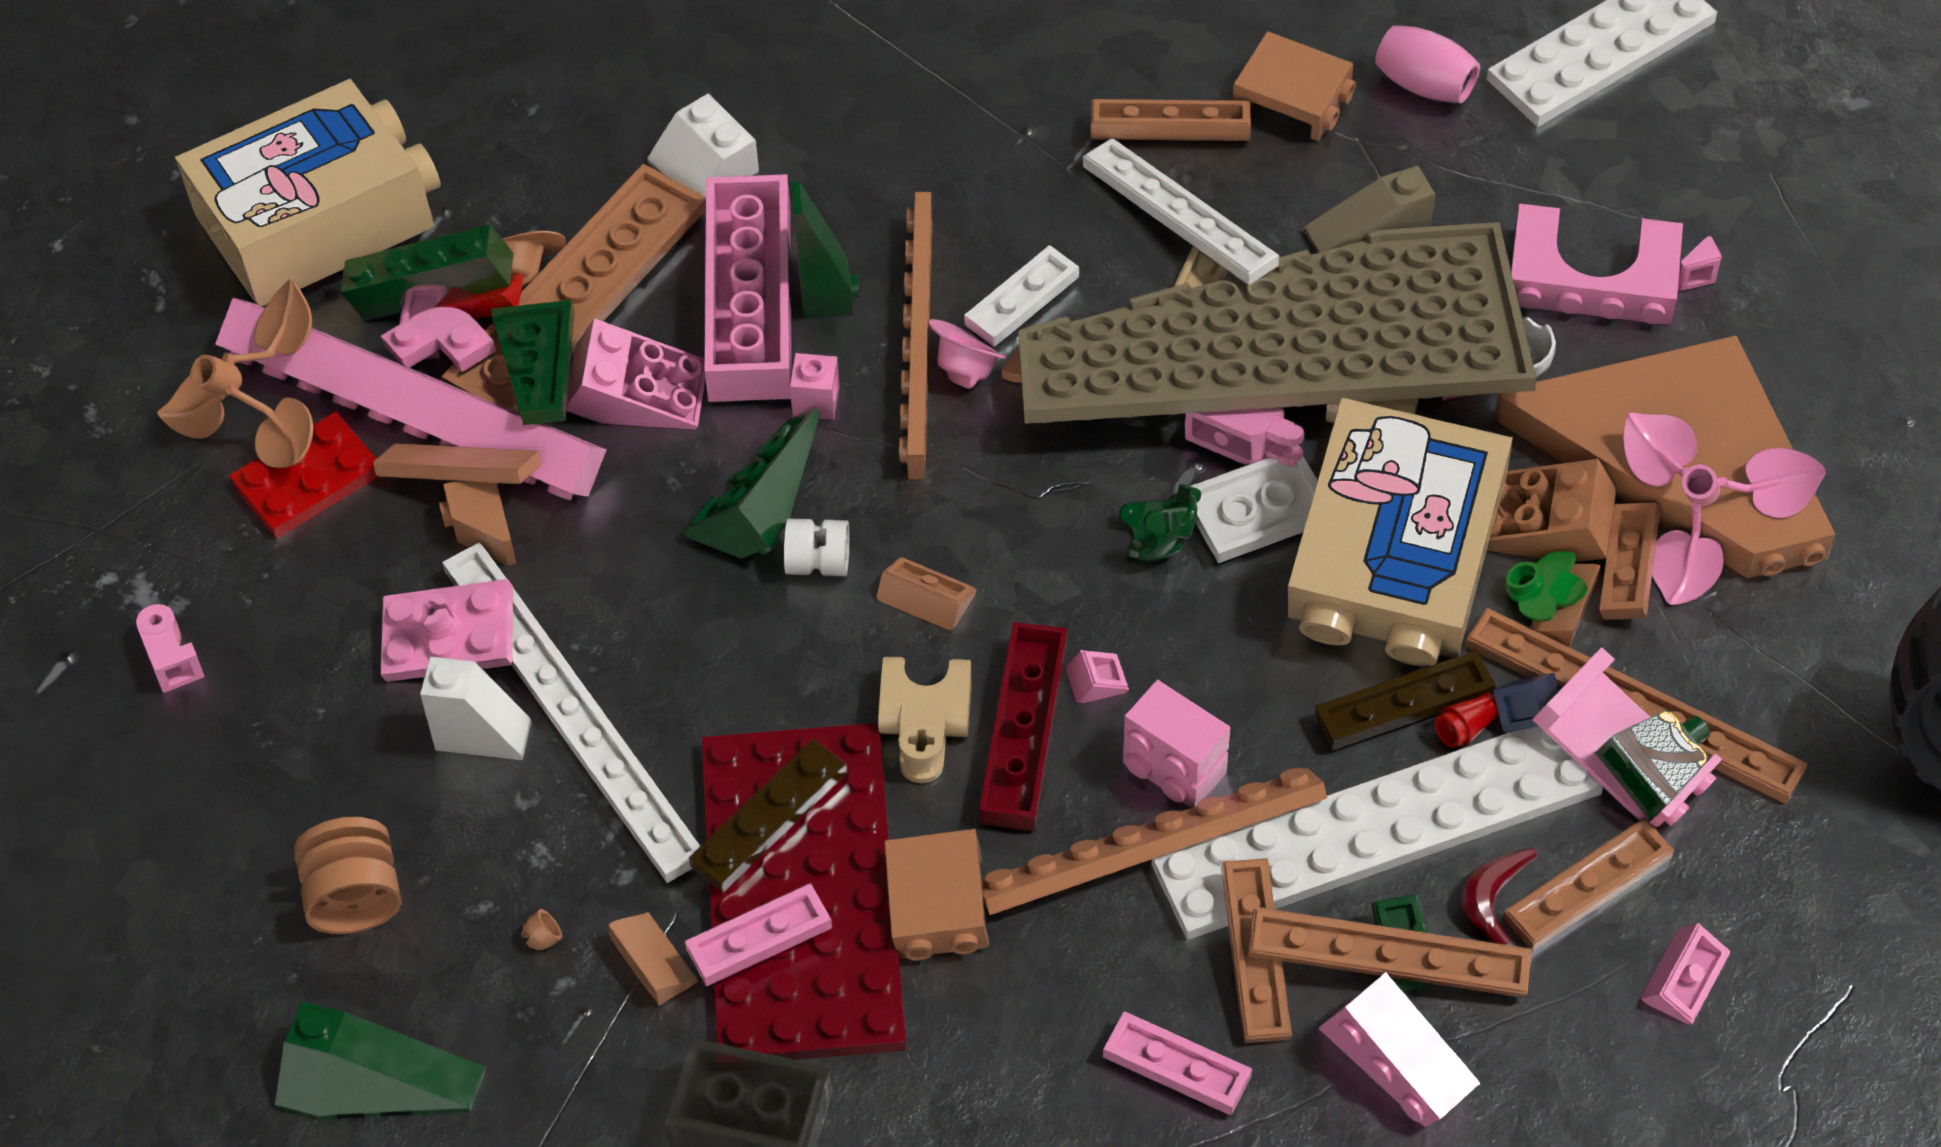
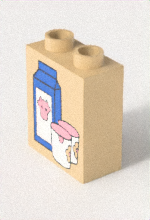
[175,79,441,307]
[1288,398,1512,667]

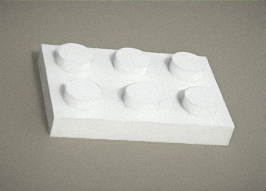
[1190,457,1318,563]

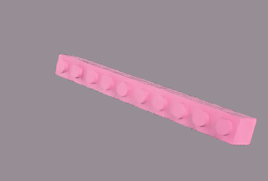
[215,298,607,500]

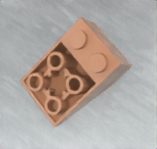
[1487,459,1616,562]

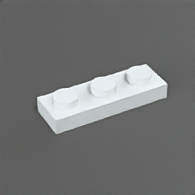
[964,245,1079,347]

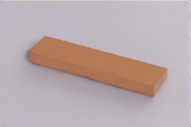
[373,443,541,484]
[1503,818,1674,952]
[1221,858,1292,1044]

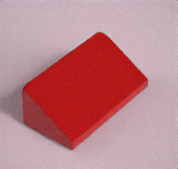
[435,273,523,320]

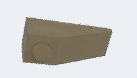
[1304,166,1435,253]

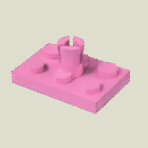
[381,579,513,682]

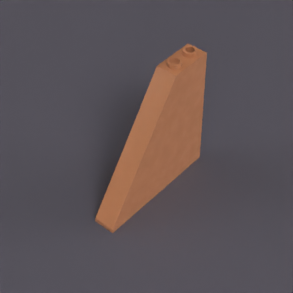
[1495,335,1835,578]

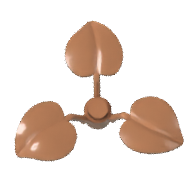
[157,279,313,468]

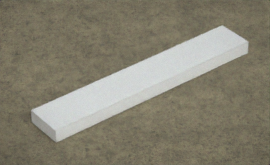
[1083,138,1279,285]

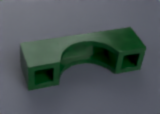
[340,224,514,321]

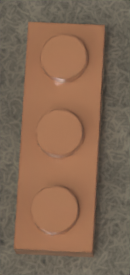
[1599,502,1660,620]

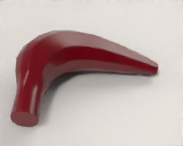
[1462,848,1538,946]

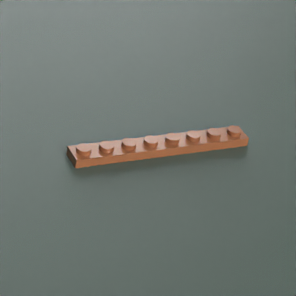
[899,192,932,480]
[981,768,1327,915]

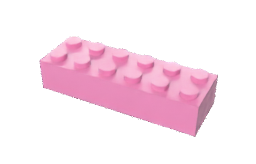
[705,175,792,402]

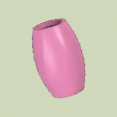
[1375,26,1480,103]

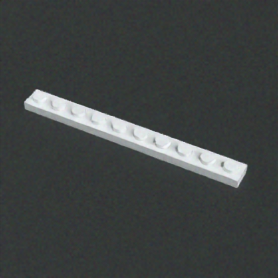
[442,542,700,883]

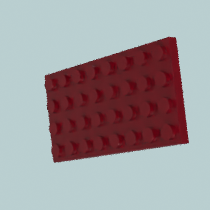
[702,722,907,1066]

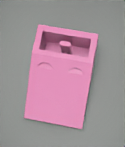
[566,318,705,430]

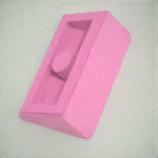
[1640,923,1731,1025]

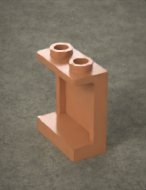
[1233,31,1356,141]
[885,829,989,960]

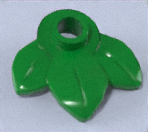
[1505,551,1588,622]

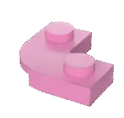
[381,307,497,372]

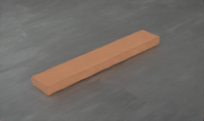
[1247,907,1532,998]

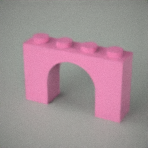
[1510,203,1683,325]

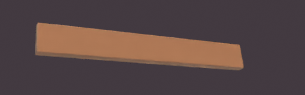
[1465,608,1808,804]

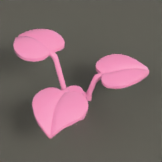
[1623,413,1826,605]

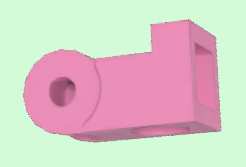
[136,604,205,693]

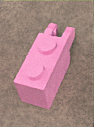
[1185,407,1304,467]

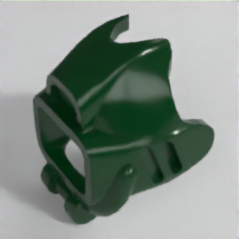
[1119,484,1201,561]

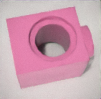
[790,353,840,420]

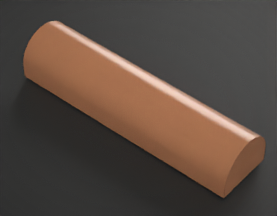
[1091,99,1251,141]

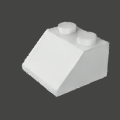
[647,94,759,197]

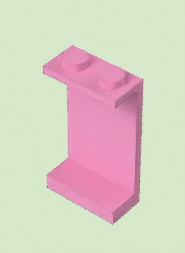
[1532,647,1722,829]

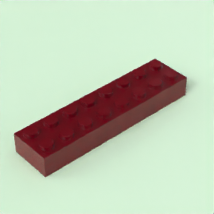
[979,622,1067,831]

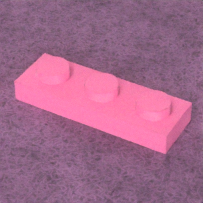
[685,883,832,986]
[1103,1011,1252,1115]

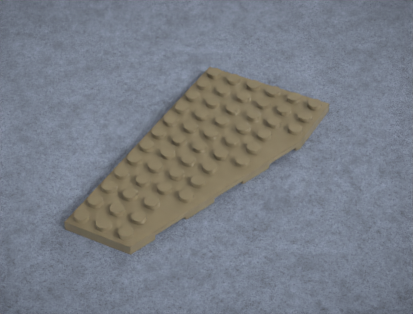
[1018,222,1536,423]

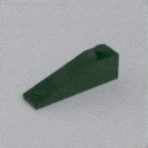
[791,181,860,319]
[682,407,820,558]
[275,1001,486,1120]

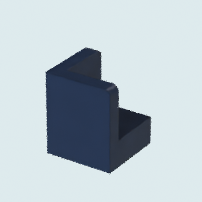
[1493,673,1559,733]

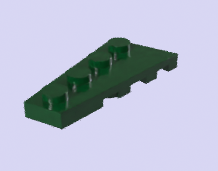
[490,299,575,425]

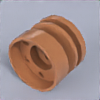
[293,817,402,934]

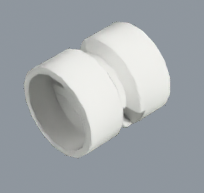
[784,518,850,576]

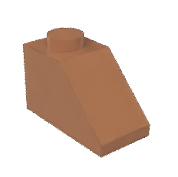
[439,481,516,566]

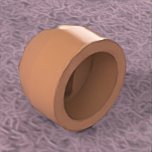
[521,909,562,950]

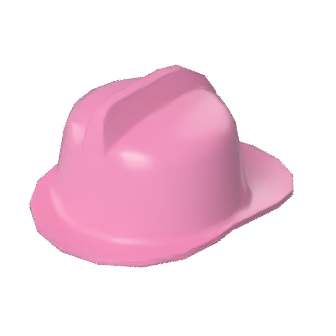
[928,319,1006,389]

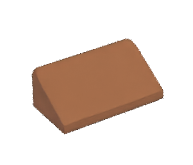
[877,557,977,630]
[1530,564,1600,647]
[607,912,698,1006]

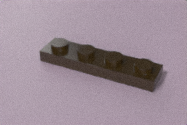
[1314,650,1496,750]
[689,739,847,892]

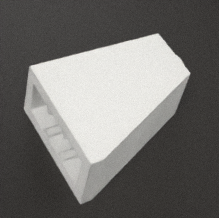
[420,657,531,760]

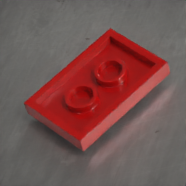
[229,412,380,539]

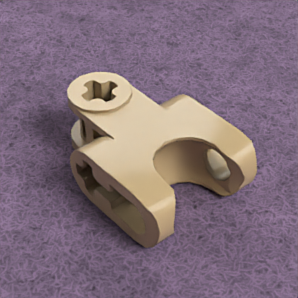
[878,657,971,784]

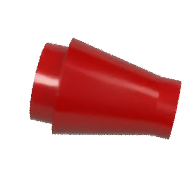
[1435,693,1499,748]

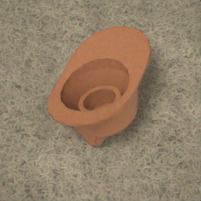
[502,231,566,287]

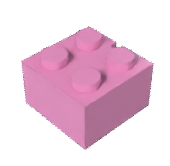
[1123,679,1230,808]

